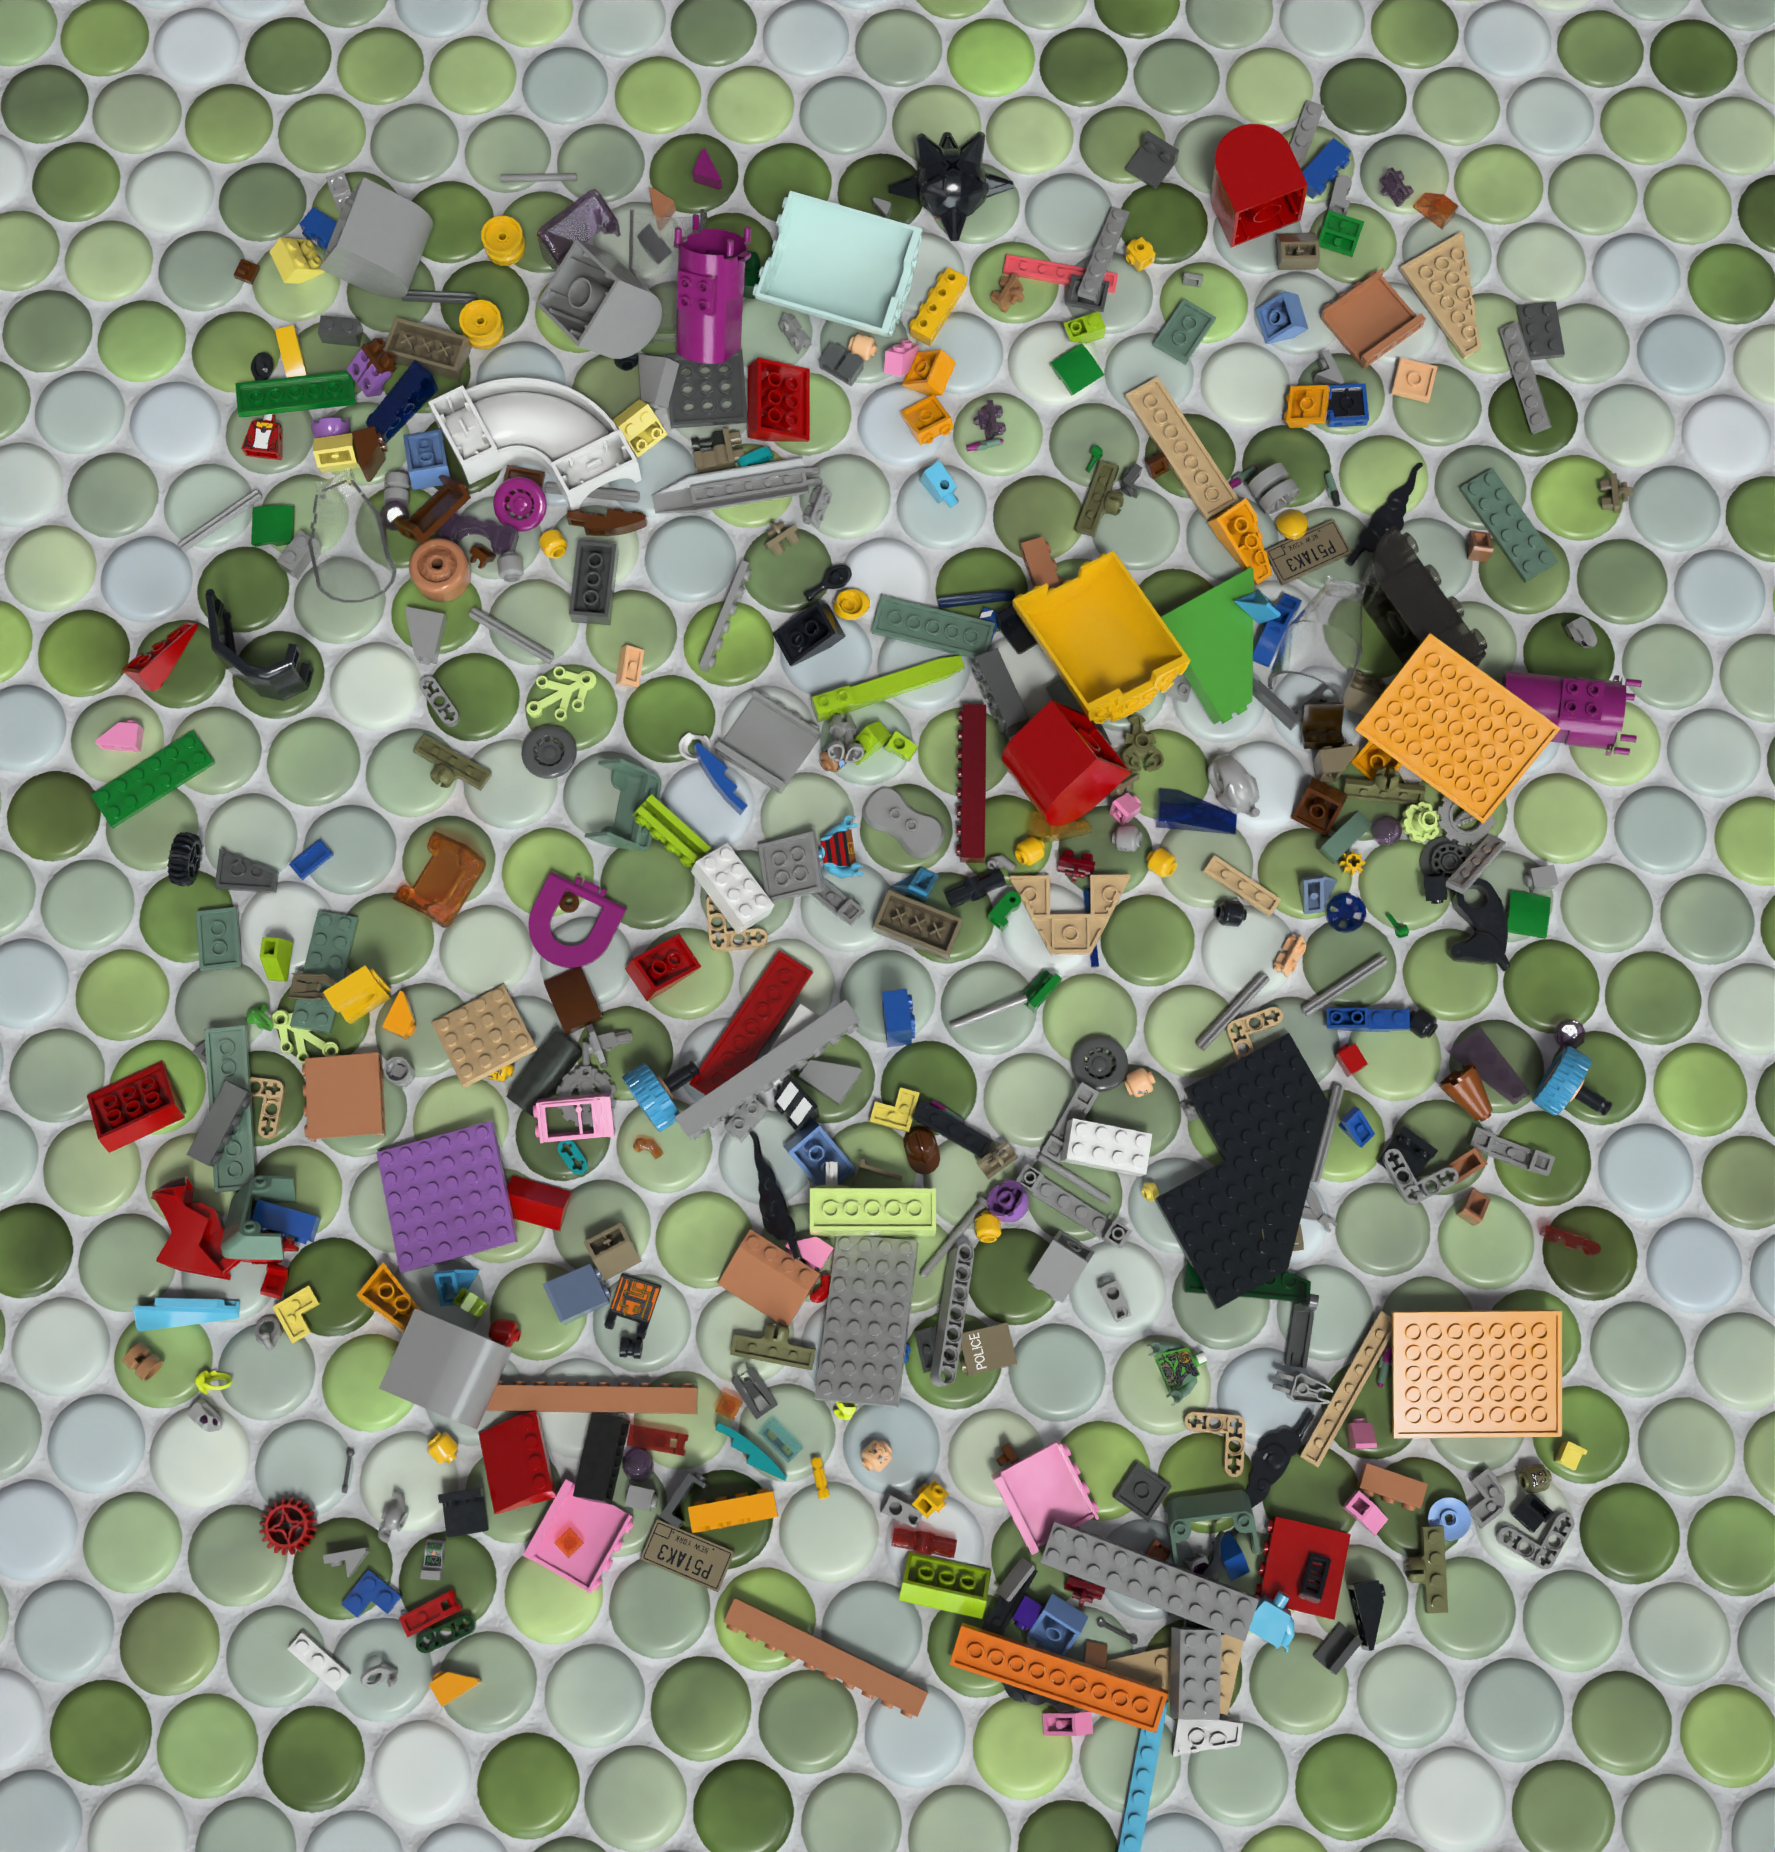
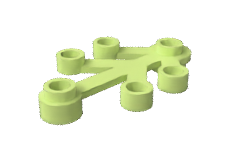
[526,666,596,722]
[271,1009,340,1065]

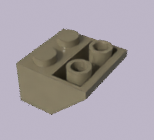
[1276,233,1320,270]
[1339,670,1387,715]
[1313,743,1359,783]
[584,1222,642,1281]

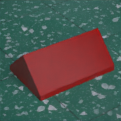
[507,1176,572,1231]

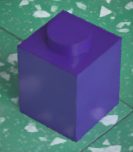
[1012,1595,1044,1631]

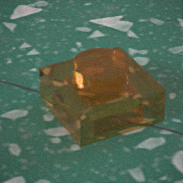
[715,1392,743,1421]
[554,1527,584,1558]

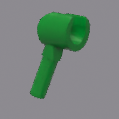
[1085,445,1103,473]
[1386,913,1409,938]

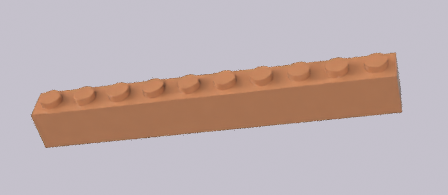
[486,1381,698,1414]
[723,1597,928,1719]

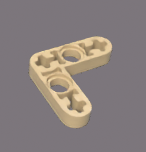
[706,896,768,952]
[1226,1007,1283,1060]
[250,1077,286,1140]
[1184,1412,1245,1477]

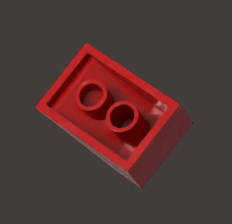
[625,934,701,1002]

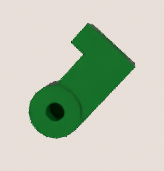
[987,891,1021,932]

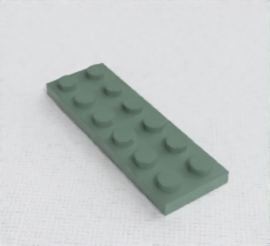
[1459,468,1558,583]
[871,596,995,659]
[290,911,359,1034]

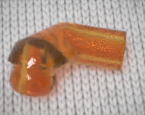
[633,1138,664,1159]

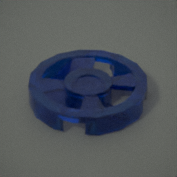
[1325,893,1367,933]

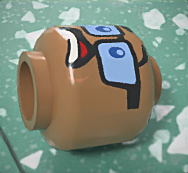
[820,746,847,772]

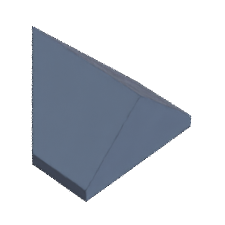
[1299,876,1338,914]

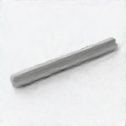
[544,482,640,503]
[178,489,262,552]
[469,607,554,664]
[1301,954,1388,1017]
[1196,973,1270,1051]
[1311,1085,1344,1183]

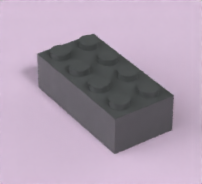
[569,540,619,625]
[973,648,1029,739]

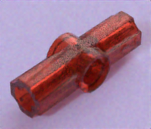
[891,1528,957,1558]

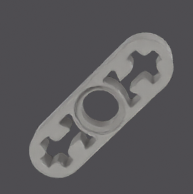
[419,676,460,727]

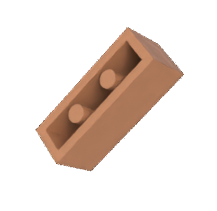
[1020,536,1063,589]
[1356,1463,1428,1511]

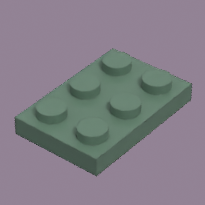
[1153,299,1216,365]
[196,907,242,972]

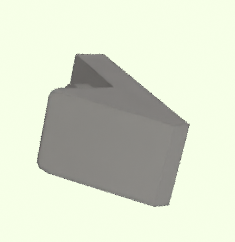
[1313,349,1345,385]
[323,1547,370,1577]

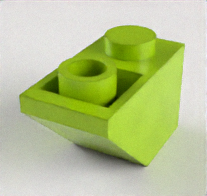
[1063,311,1106,344]
[854,721,892,765]
[259,937,293,982]

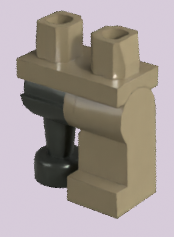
[691,428,744,474]

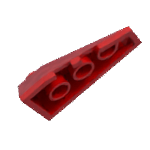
[122,622,198,692]

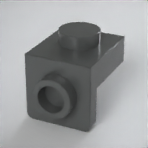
[1121,464,1142,498]

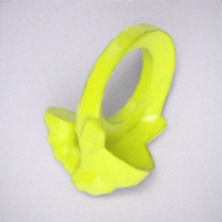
[194,1370,232,1395]
[833,1402,857,1421]

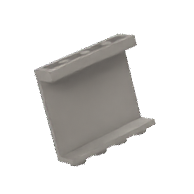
[714,690,820,794]

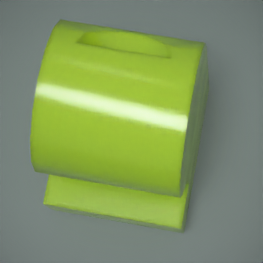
[883,731,918,762]
[452,1287,489,1318]

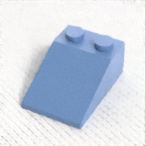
[403,429,450,490]
[783,1120,857,1186]

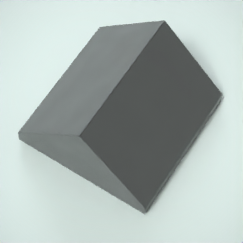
[1066,274,1110,312]

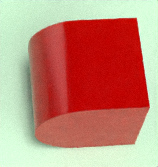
[1210,124,1308,248]
[1002,700,1132,826]

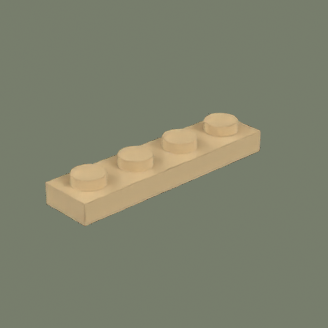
[1203,855,1282,917]

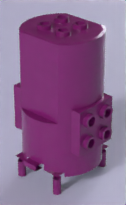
[673,214,751,364]
[1501,671,1642,756]

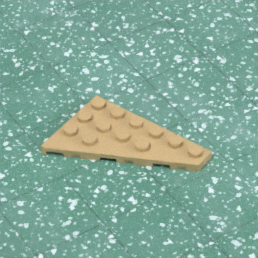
[1400,231,1481,360]
[1105,1634,1244,1715]

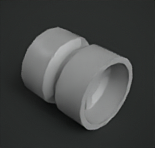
[383,472,410,507]
[384,1057,415,1088]

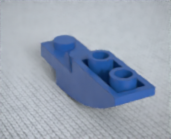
[1253,593,1302,668]
[1327,1008,1410,1032]

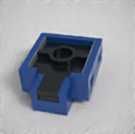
[1326,383,1369,427]

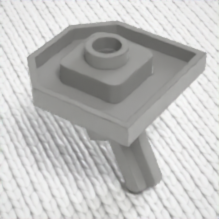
[586,1024,632,1069]

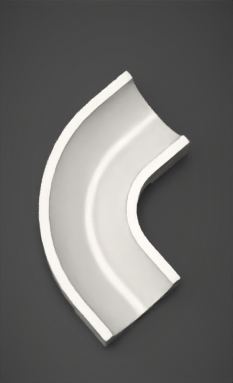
[428,378,642,511]

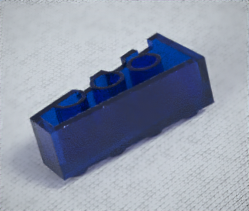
[366,360,438,444]

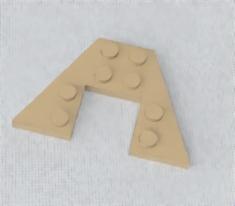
[1010,874,1130,955]

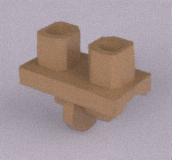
[990,273,1025,313]

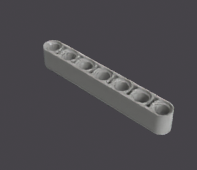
[930,1243,974,1387]

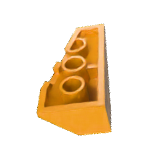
[1207,498,1272,585]

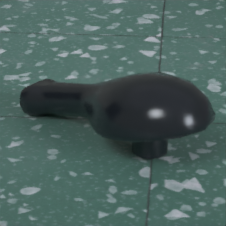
[251,352,273,381]
[803,564,852,601]

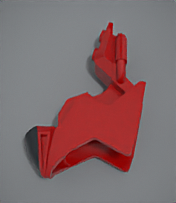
[151,1175,299,1280]

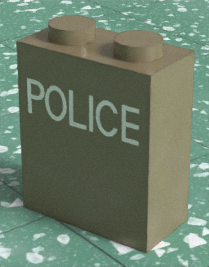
[960,1323,1017,1376]

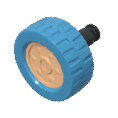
[1532,1046,1613,1116]
[622,1061,700,1132]

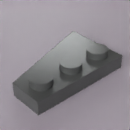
[215,849,279,893]

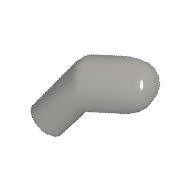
[987,855,1017,873]

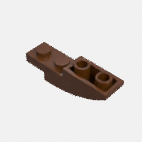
[566,508,648,536]

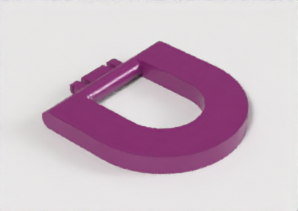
[529,872,627,968]

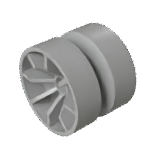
[1248,463,1301,515]

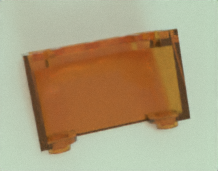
[393,831,486,928]

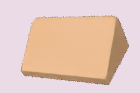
[615,645,644,687]

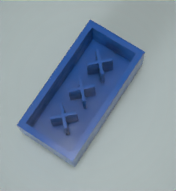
[882,989,916,1048]

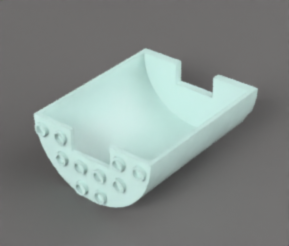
[753,191,922,338]

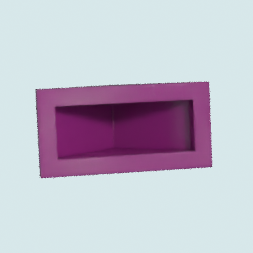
[693,148,722,190]

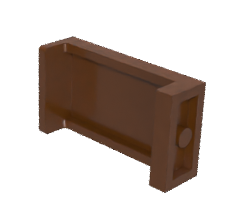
[392,475,471,544]

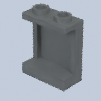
[660,1472,709,1529]

